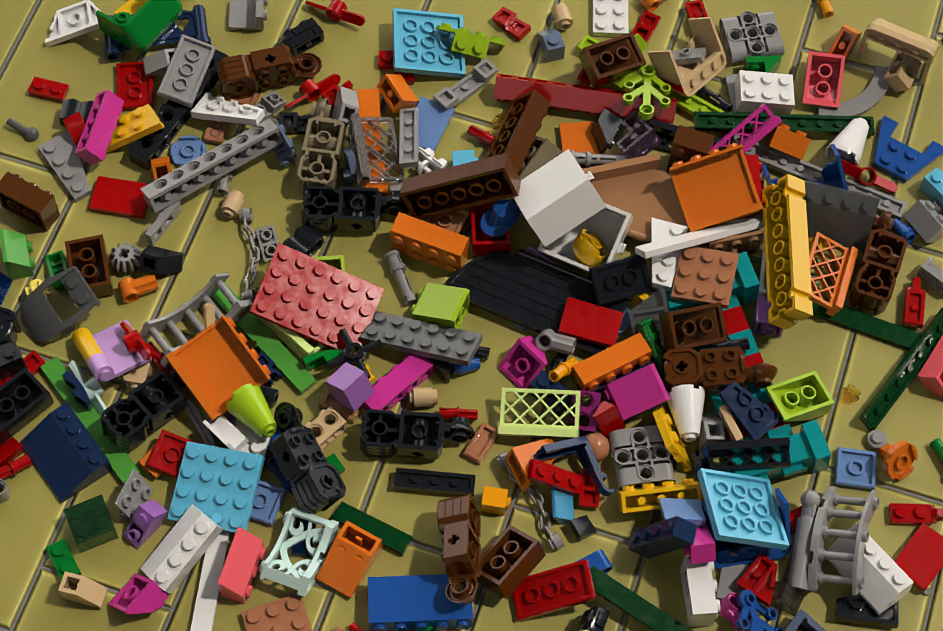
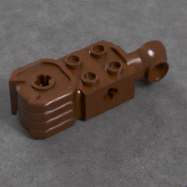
[216,45,322,100]
[848,211,908,315]
[662,346,778,395]
[437,494,481,605]

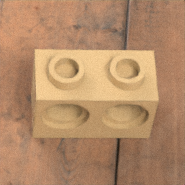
[304,406,347,451]

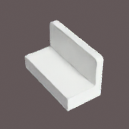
[203,415,249,451]

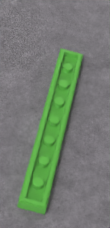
[211,284,316,395]
[40,356,141,485]

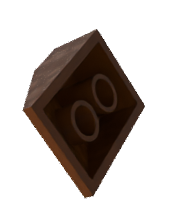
[579,32,647,89]
[659,302,728,352]

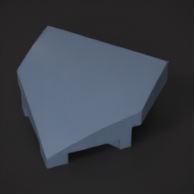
[340,147,356,187]

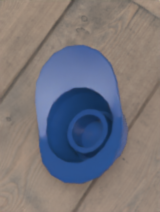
[480,198,520,237]

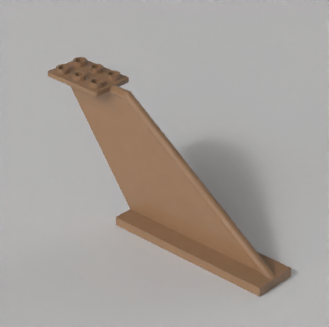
[513,153,764,255]

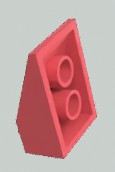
[802,51,846,109]

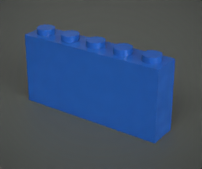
[368,574,473,631]

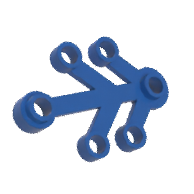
[736,590,784,631]

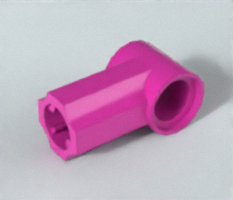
[718,592,751,631]

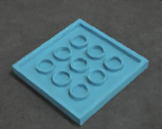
[392,8,466,78]
[167,441,265,533]
[697,468,789,550]

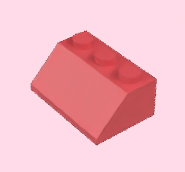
[917,335,943,398]
[217,527,266,604]

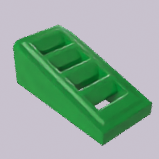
[44,250,68,291]

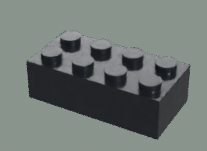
[0,367,54,446]

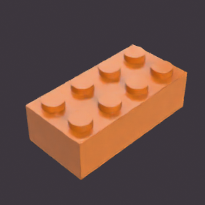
[390,212,469,273]

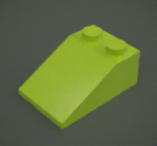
[765,370,835,422]

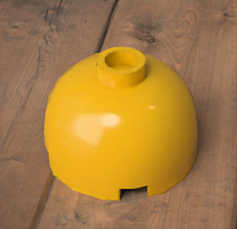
[572,229,610,267]

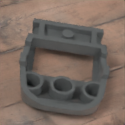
[20,266,101,343]

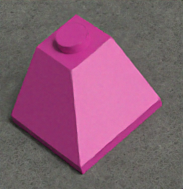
[498,336,547,389]
[108,573,168,615]

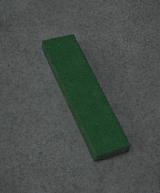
[332,501,413,556]

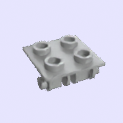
[114,469,154,520]

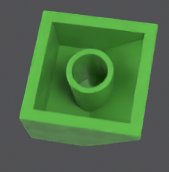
[0,229,36,280]

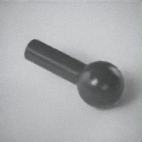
[6,118,39,142]

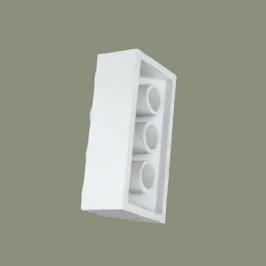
[140,504,223,594]
[827,523,914,615]

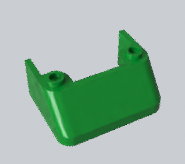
[96,0,183,52]

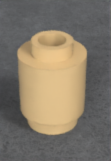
[552,3,573,30]
[220,189,244,218]
[409,387,438,407]

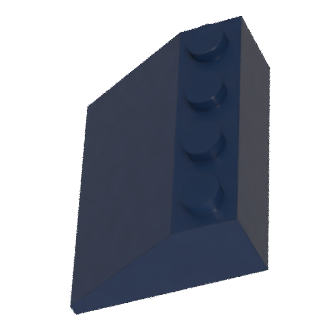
[20,402,113,503]

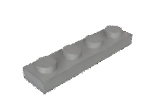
[399,107,419,169]

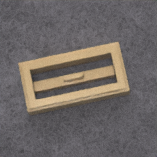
[719,405,743,441]

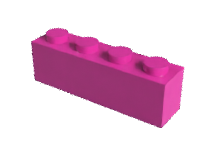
[75,89,124,165]
[362,353,434,411]
[683,524,716,564]

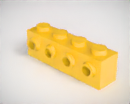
[617,478,702,513]

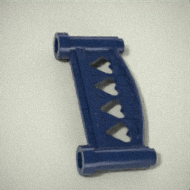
[104,4,212,62]

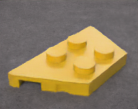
[106,104,164,154]
[653,402,693,473]

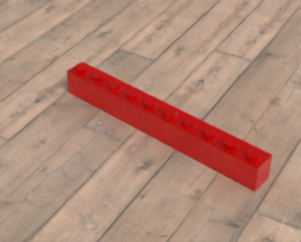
[493,73,677,124]

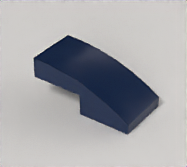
[62,370,92,411]

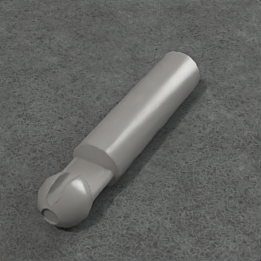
[788,490,820,592]

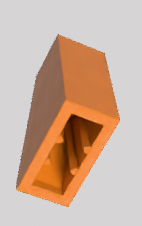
[505,437,557,492]

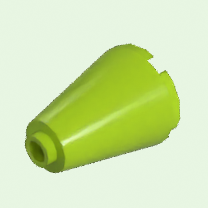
[226,383,277,437]

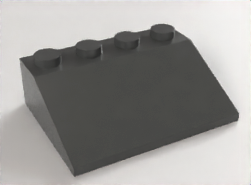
[802,180,880,251]

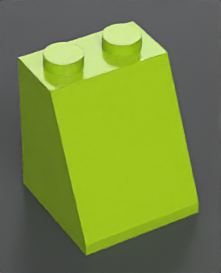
[410,283,470,329]

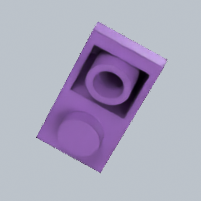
[123,499,168,548]

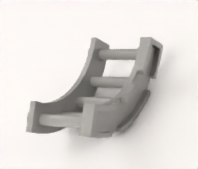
[139,272,253,368]
[808,486,880,595]

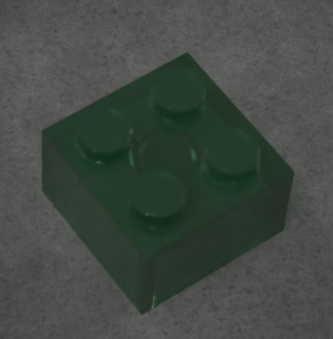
[63,494,119,553]

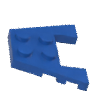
[873,116,943,183]

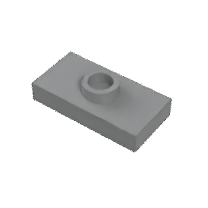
[672,47,707,65]

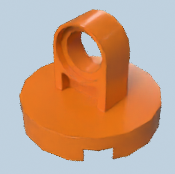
[878,441,918,480]

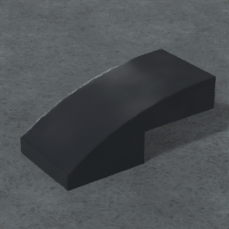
[279,112,311,134]

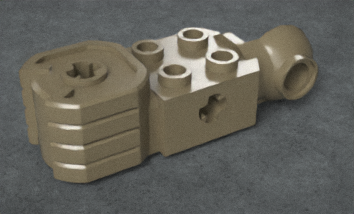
[297,98,346,195]

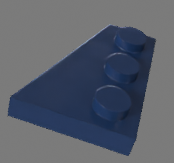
[718,382,782,440]

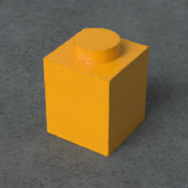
[481,486,511,516]

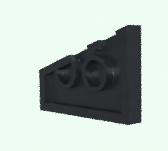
[835,595,899,629]

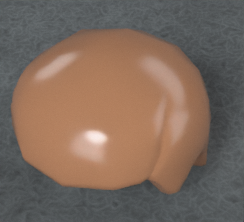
[586,432,610,462]

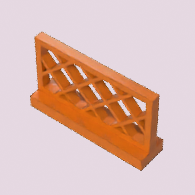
[809,231,859,316]

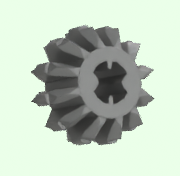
[109,241,141,274]

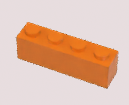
[355,88,382,161]
[571,333,652,391]

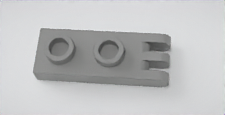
[145,200,182,246]

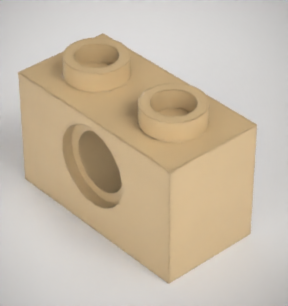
[884,51,922,92]

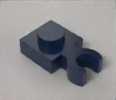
[257,351,282,385]

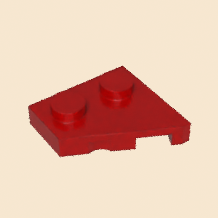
[737,554,778,608]

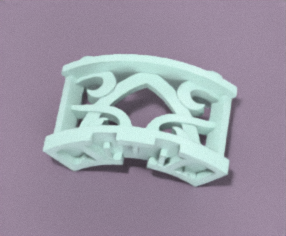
[259,507,339,597]

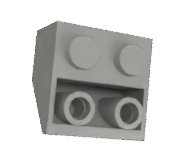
[903,200,943,243]

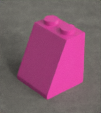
[603,363,670,421]

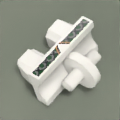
[417,147,448,175]

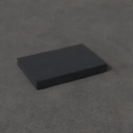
[589,254,653,306]

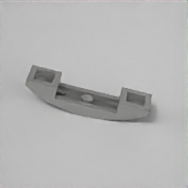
[433,58,498,109]

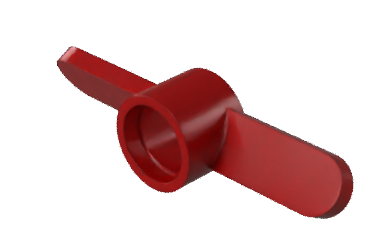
[305,0,366,26]
[283,74,341,110]
[841,159,898,193]
[120,321,151,360]

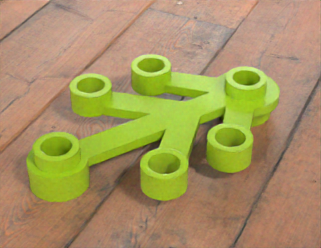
[622,64,671,121]

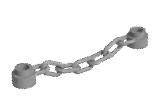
[239,207,260,303]
[496,451,564,550]

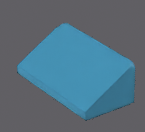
[551,488,574,524]

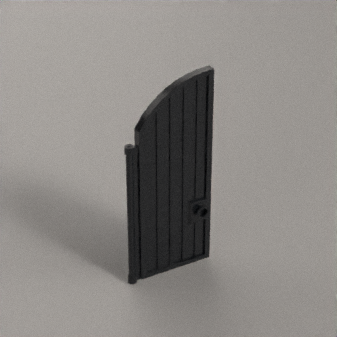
[446,248,634,355]

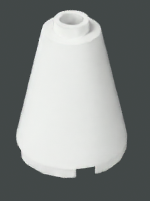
[825,118,869,166]
[667,384,705,442]

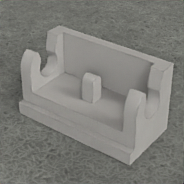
[917,257,943,294]

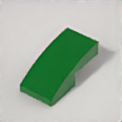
[302,350,343,372]

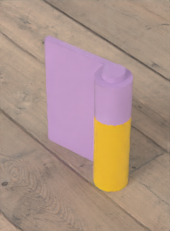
[72,319,152,382]

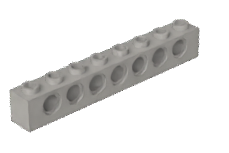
[140,118,284,213]

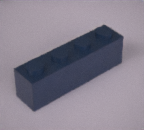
[628,516,698,559]

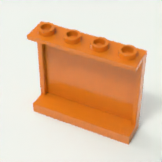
[669,143,764,232]
[165,314,271,422]

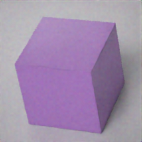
[752,296,783,337]
[325,362,375,411]

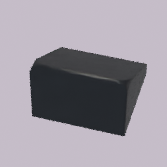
[569,515,597,542]

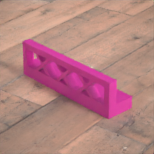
[712,104,782,153]

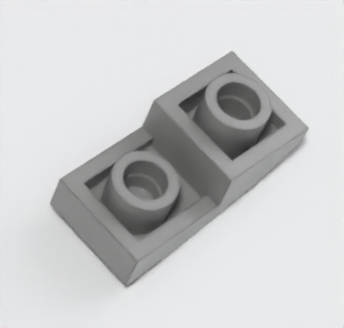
[254,90,287,123]
[255,224,279,263]

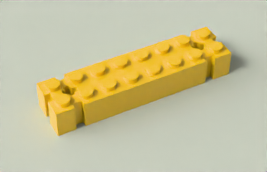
[762,174,813,329]

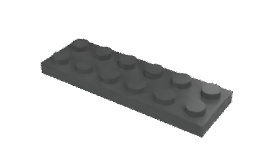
[360,311,483,367]

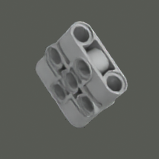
[719,11,784,63]
[608,425,676,490]

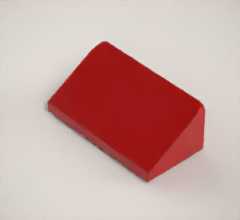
[593,401,626,439]
[0,437,25,468]

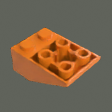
[316,521,383,598]

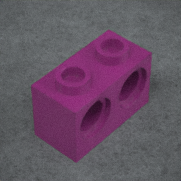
[569,390,601,433]

